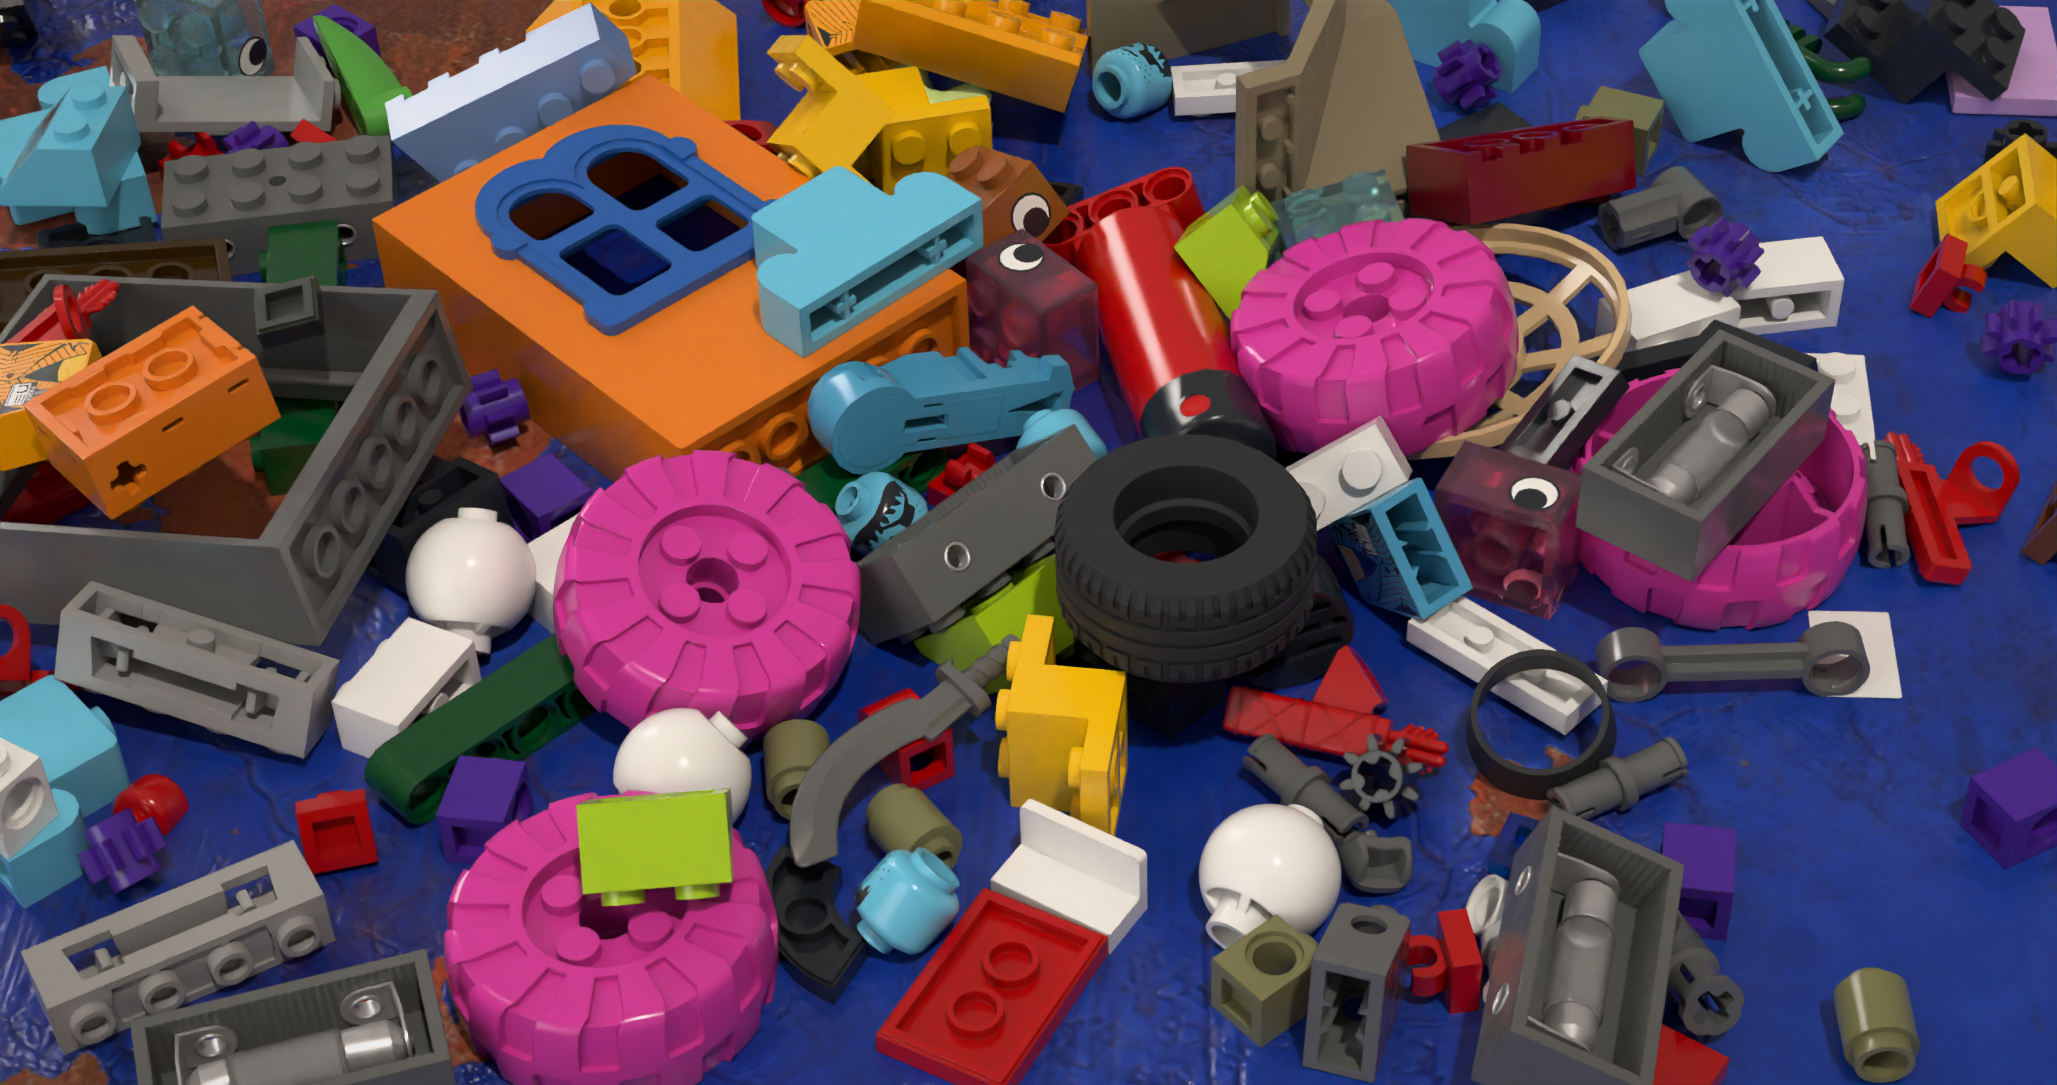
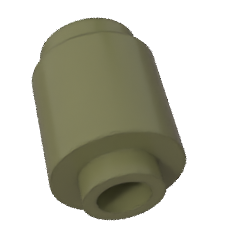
[763,719,831,820]
[865,783,963,870]
[1833,967,1920,1083]

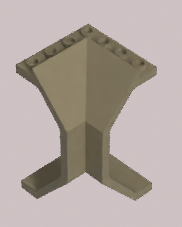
[1086,0,1440,262]

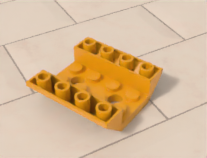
[525,0,741,121]
[852,0,1089,113]

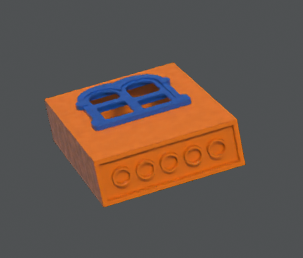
[371,74,970,483]

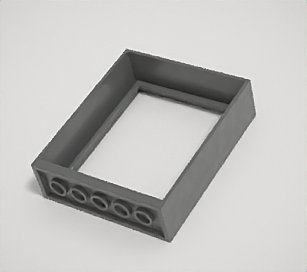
[0,274,473,646]

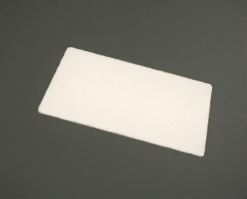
[1808,611,1902,699]

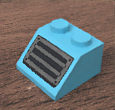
[0,83,141,207]

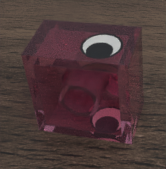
[966,228,1100,393]
[1435,440,1582,621]

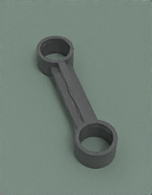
[1595,621,1870,703]

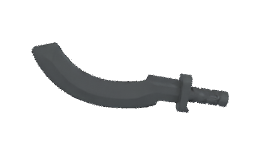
[790,634,1020,868]

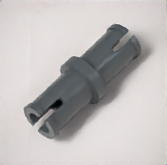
[1860,440,1911,568]
[1243,733,1369,850]
[1547,737,1689,820]

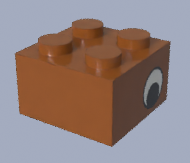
[945,145,1070,293]

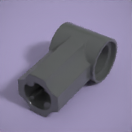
[1598,166,1723,251]

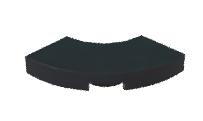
[766,845,870,1005]

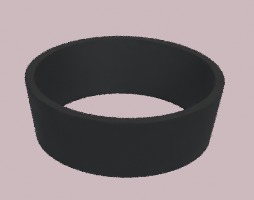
[1466,649,1617,800]

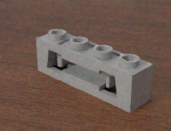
[54,580,340,759]
[21,840,336,1056]

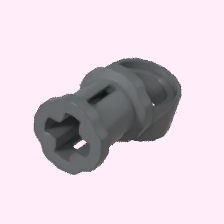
[1666,910,1745,1036]

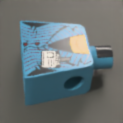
[1329,478,1473,620]

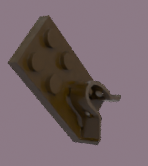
[0,237,233,334]

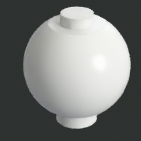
[405,508,537,656]
[613,708,752,823]
[1199,804,1341,949]

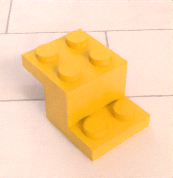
[766,35,895,185]
[807,66,993,195]
[1935,133,2057,289]
[995,614,1128,836]

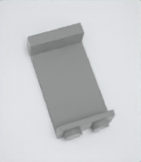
[109,35,341,132]

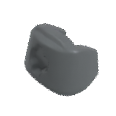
[1338,830,1413,894]

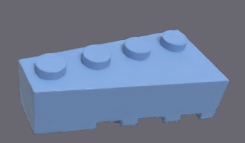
[385,2,637,183]

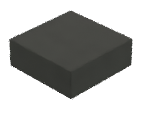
[253,275,325,350]

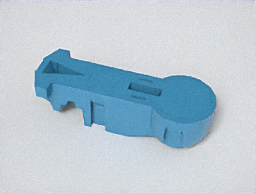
[807,347,1075,475]

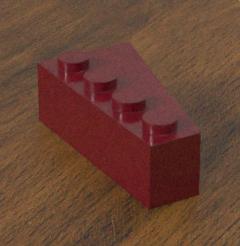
[1406,116,1636,227]

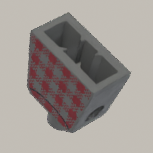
[1302,903,1412,1084]

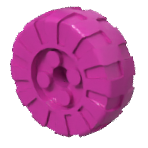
[1230,217,1519,456]
[1567,368,1868,631]
[553,450,861,750]
[443,790,779,1085]

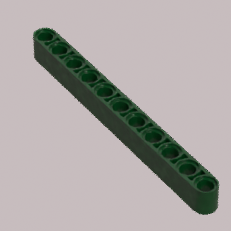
[364,447,948,825]

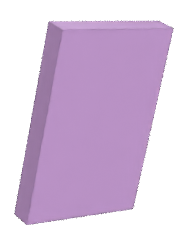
[1945,6,2057,117]

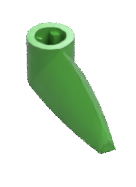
[313,15,413,137]

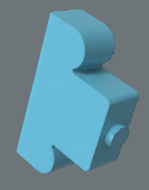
[1387,0,1541,94]
[1639,0,1844,172]
[0,66,158,235]
[752,166,984,358]
[0,675,131,909]

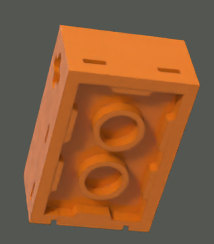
[23,305,281,520]

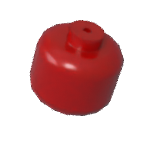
[113,774,189,836]

